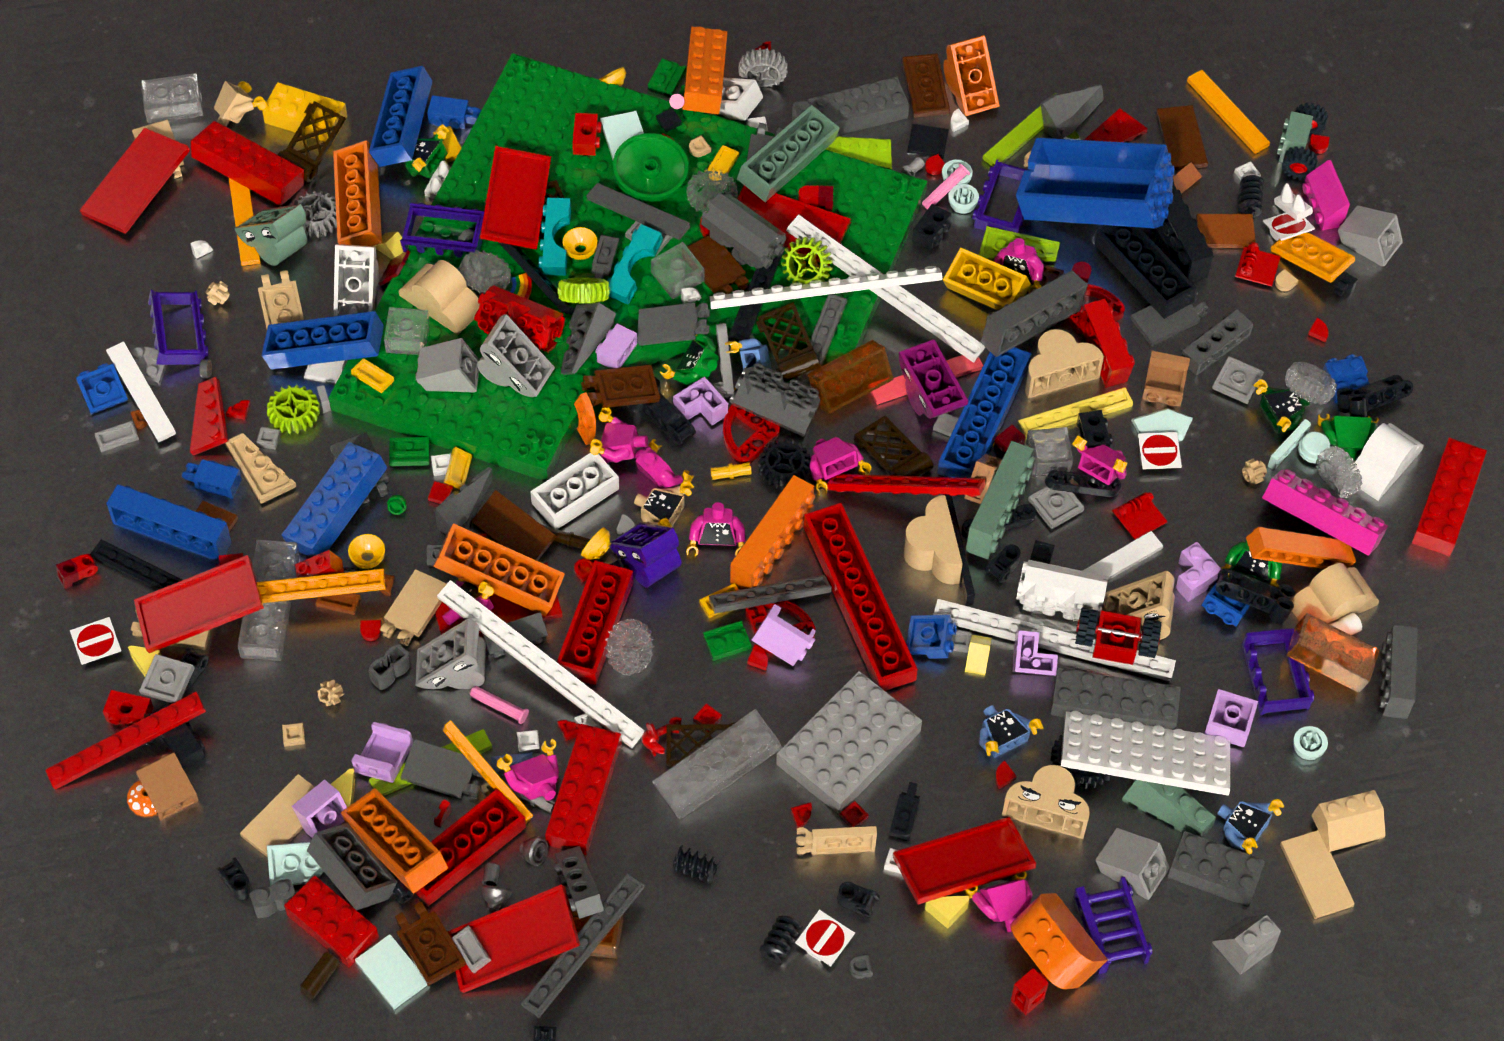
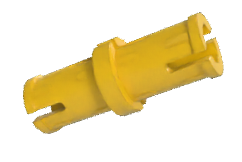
[710,462,752,480]

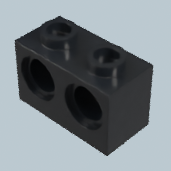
[912,204,952,250]
[1077,410,1113,448]

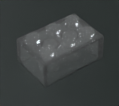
[141,73,203,123]

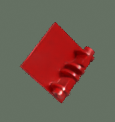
[1235,242,1281,287]
[1112,492,1168,540]

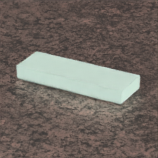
[1268,419,1311,470]

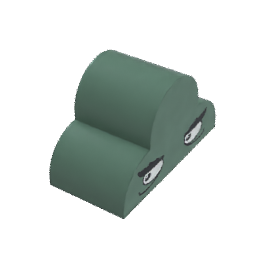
[234,204,307,266]

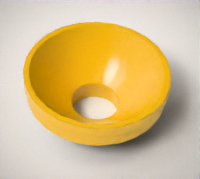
[598,67,626,86]
[562,227,598,260]
[581,527,611,560]
[348,534,385,569]

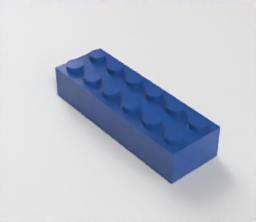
[369,66,433,167]
[262,311,384,370]
[281,442,387,557]
[106,484,232,561]

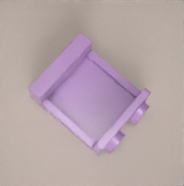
[752,604,816,666]
[351,722,413,783]

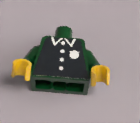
[1253,379,1310,434]

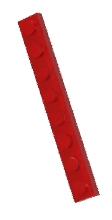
[827,474,986,497]
[45,692,206,790]

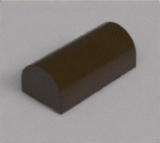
[301,952,340,999]

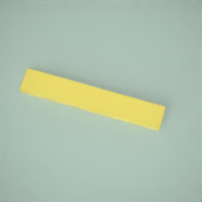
[1018,387,1133,439]

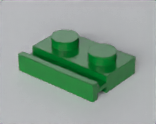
[648,58,686,97]
[389,437,430,466]
[703,621,752,661]

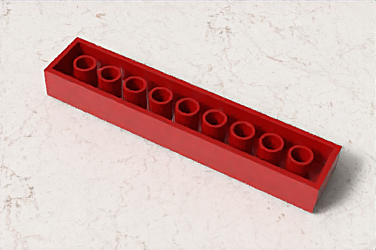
[803,503,918,691]

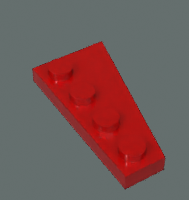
[1084,108,1148,142]
[190,377,228,456]

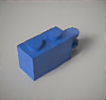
[427,95,482,129]
[181,459,242,499]

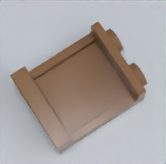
[1142,351,1190,407]
[964,454,1002,504]
[136,753,198,820]

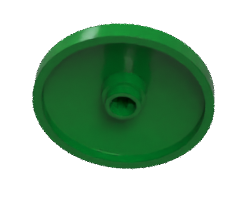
[613,133,688,202]

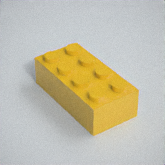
[262,82,347,144]
[943,247,1031,310]

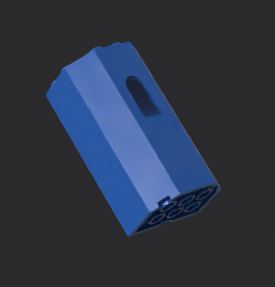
[1016,138,1175,228]

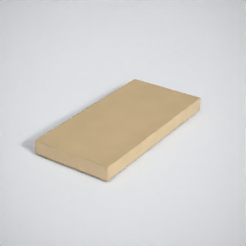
[240,774,314,857]
[1280,830,1355,919]

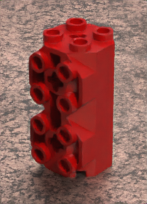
[474,285,565,353]

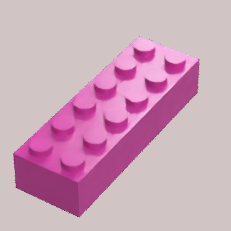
[1262,469,1388,556]

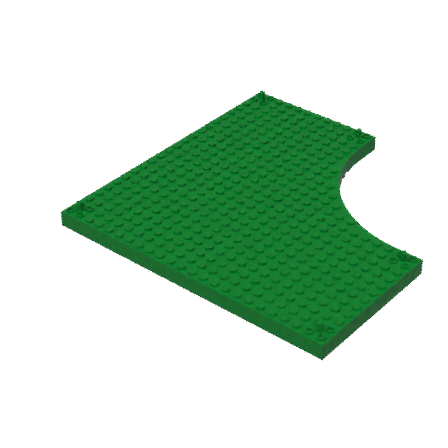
[328,53,927,482]

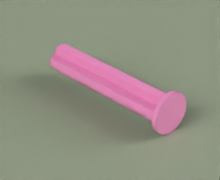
[669,94,684,109]
[922,163,970,210]
[470,686,529,724]

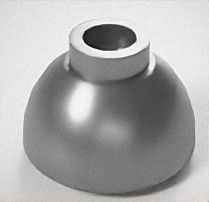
[520,836,548,866]
[482,885,512,909]

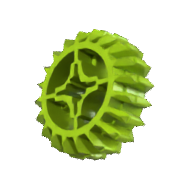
[781,237,833,285]
[557,277,610,304]
[267,384,320,434]

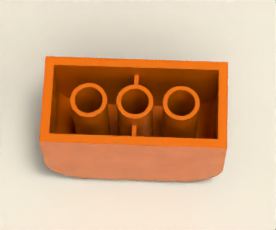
[1010,893,1108,989]

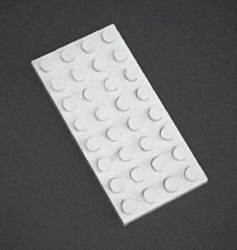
[1061,711,1230,796]

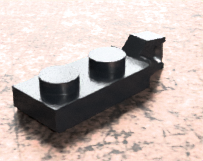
[889,782,920,840]

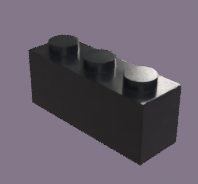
[149,703,205,770]

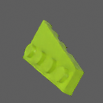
[825,136,892,170]
[979,226,1060,262]

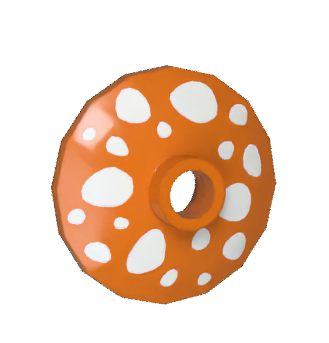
[127,781,157,817]

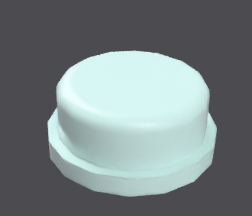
[942,160,973,186]
[948,184,979,214]
[1298,432,1331,464]
[1293,726,1328,760]

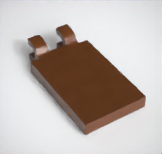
[682,235,749,294]
[581,365,660,408]
[395,902,466,986]

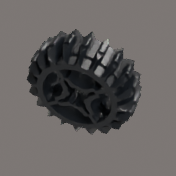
[758,439,811,489]

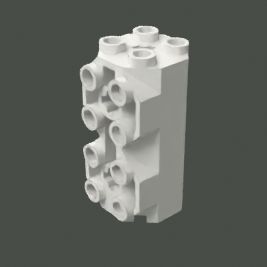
[1016,560,1108,620]

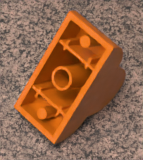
[944,35,1000,116]

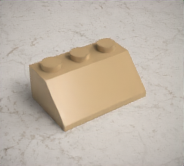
[1311,790,1386,852]

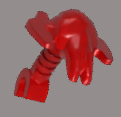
[641,717,682,757]

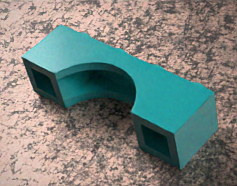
[539,198,571,276]
[607,224,663,305]

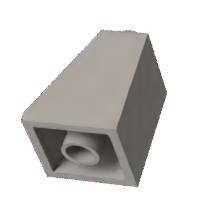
[1338,205,1403,267]
[416,338,479,392]
[1096,828,1170,900]
[1212,915,1281,975]

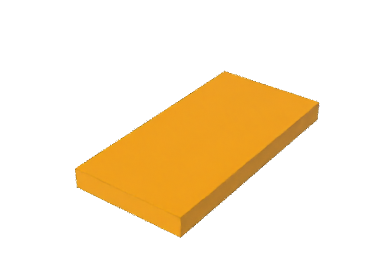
[1271,232,1355,283]

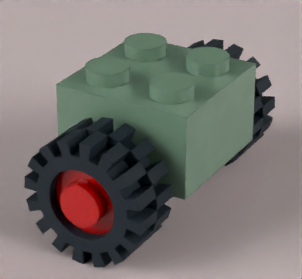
[1277,103,1328,180]

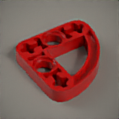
[1067,284,1125,334]
[723,404,780,464]
[745,601,816,654]

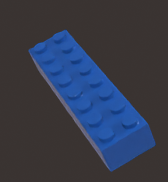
[937,347,1031,478]

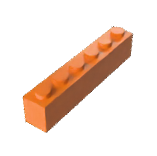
[1246,527,1356,569]

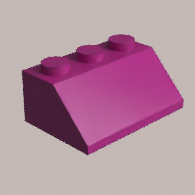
[1302,160,1350,231]

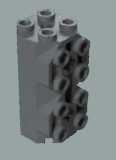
[701,192,786,269]
[729,364,821,437]

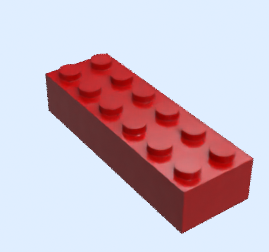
[191,121,304,206]
[1412,437,1487,557]
[557,560,634,685]
[545,724,622,855]
[415,789,526,907]

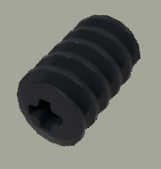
[1238,175,1264,218]
[673,845,721,884]
[760,915,803,964]

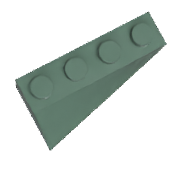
[1122,780,1216,838]

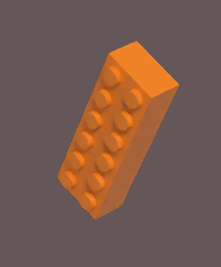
[682,26,727,114]
[333,140,382,246]
[730,475,815,590]
[433,523,565,616]
[341,788,448,894]

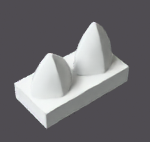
[424,161,451,199]
[1274,183,1313,221]

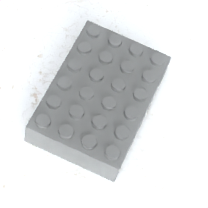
[776,671,922,815]

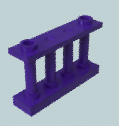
[1073,877,1152,974]

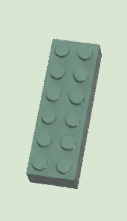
[737,105,840,202]
[966,441,1035,559]

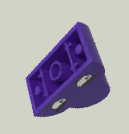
[610,523,682,588]

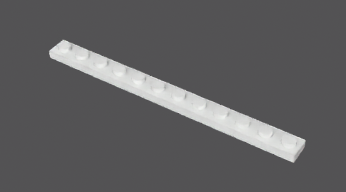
[786,215,985,363]
[709,266,942,309]
[437,580,645,749]
[933,599,1176,682]

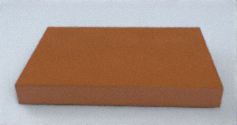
[1196,214,1256,248]

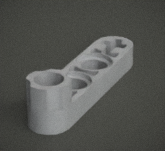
[713,323,734,399]

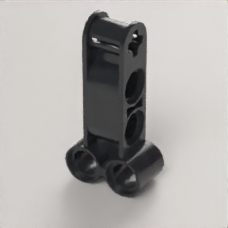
[1337,375,1414,417]
[628,377,696,445]
[1215,569,1296,624]

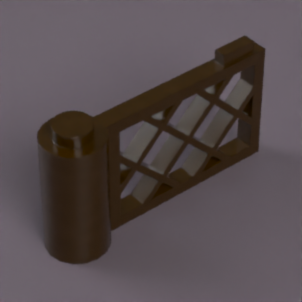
[277,101,346,182]
[756,302,821,382]
[853,415,934,477]
[666,722,750,771]

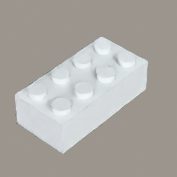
[530,453,619,529]

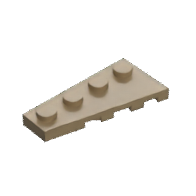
[225,433,297,504]

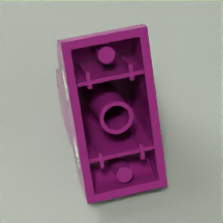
[899,339,968,419]

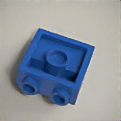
[1322,354,1370,403]
[76,363,128,415]
[1201,577,1250,627]
[906,615,957,659]

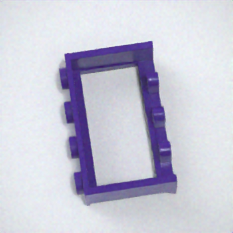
[972,160,1027,233]
[400,203,484,260]
[148,289,208,365]
[1242,628,1314,716]

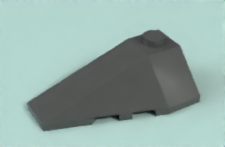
[1041,84,1104,139]
[561,303,616,375]
[435,467,493,535]

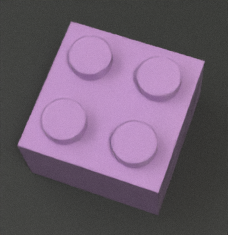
[1204,689,1258,747]
[292,780,347,838]

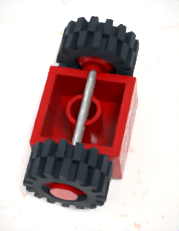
[1075,608,1162,665]

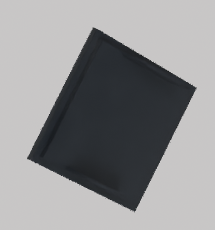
[907,124,949,159]

